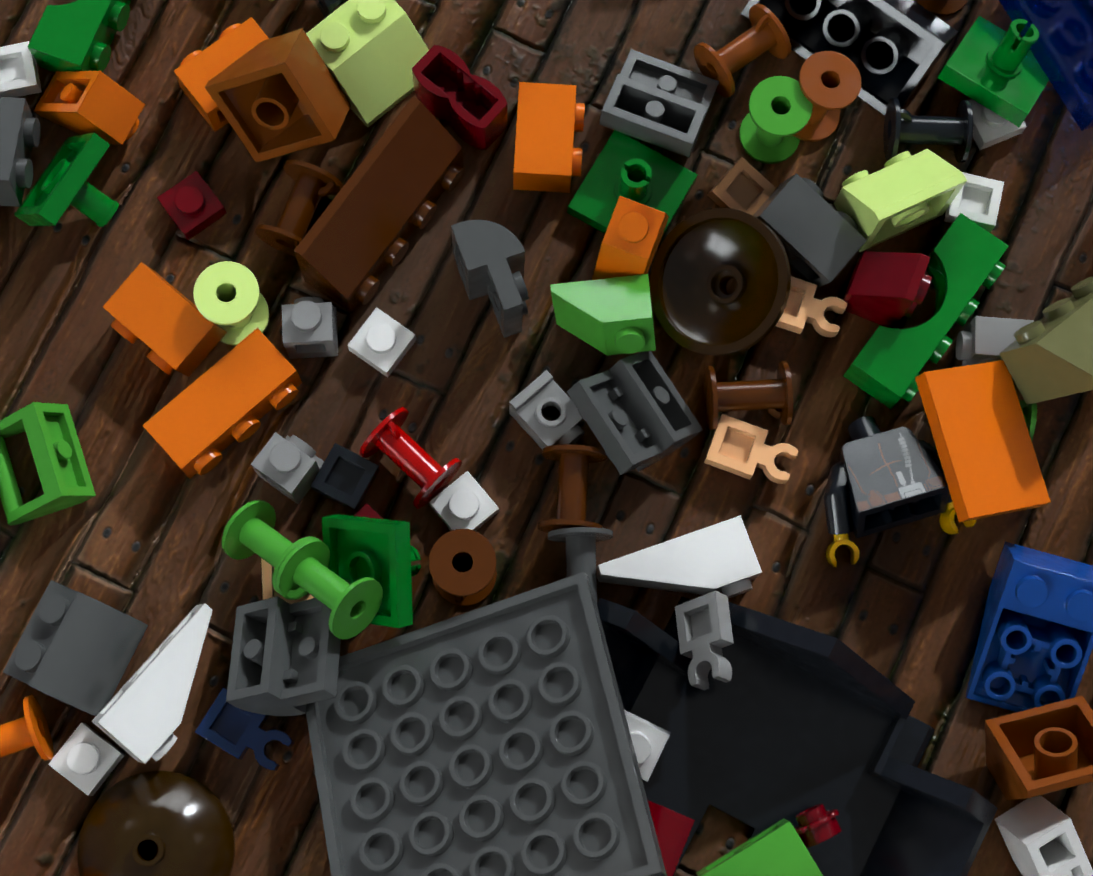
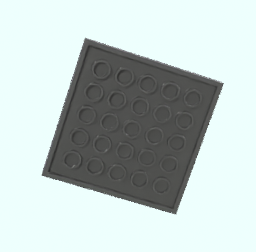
[306,572,667,876]

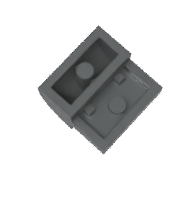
[599,49,719,158]
[451,220,529,338]
[567,351,703,475]
[3,580,148,716]
[226,596,341,716]

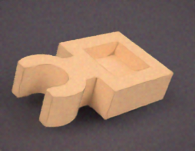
[775,276,847,338]
[704,414,798,484]

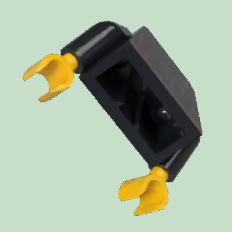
[824,416,977,567]

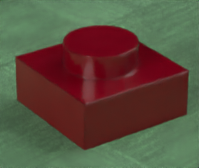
[157,171,227,240]

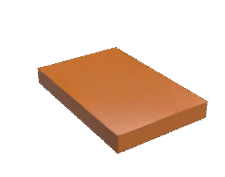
[915,360,1051,523]

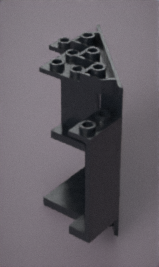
[597,596,998,876]

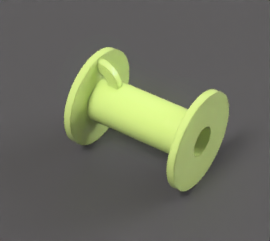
[193,261,270,346]

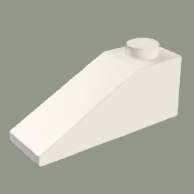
[596,515,762,598]
[91,603,213,764]
[995,795,1093,876]

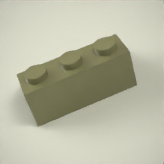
[999,276,1093,405]

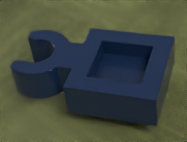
[195,688,294,771]

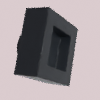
[311,443,380,512]

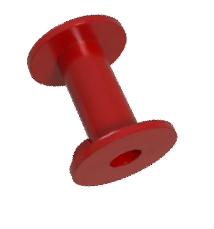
[359,407,462,509]

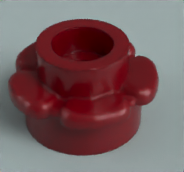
[794,803,842,848]

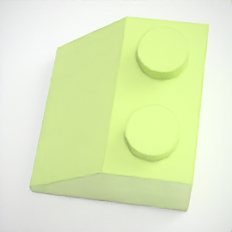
[306,0,429,127]
[834,149,967,252]

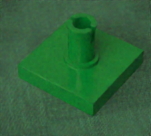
[938,16,1059,127]
[567,130,698,241]
[14,133,119,227]
[322,514,421,628]

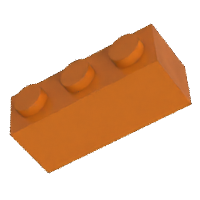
[142,328,302,479]

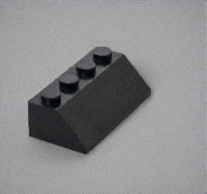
[741,0,958,115]

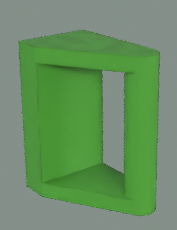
[0,402,96,526]

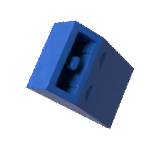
[966,541,1093,712]

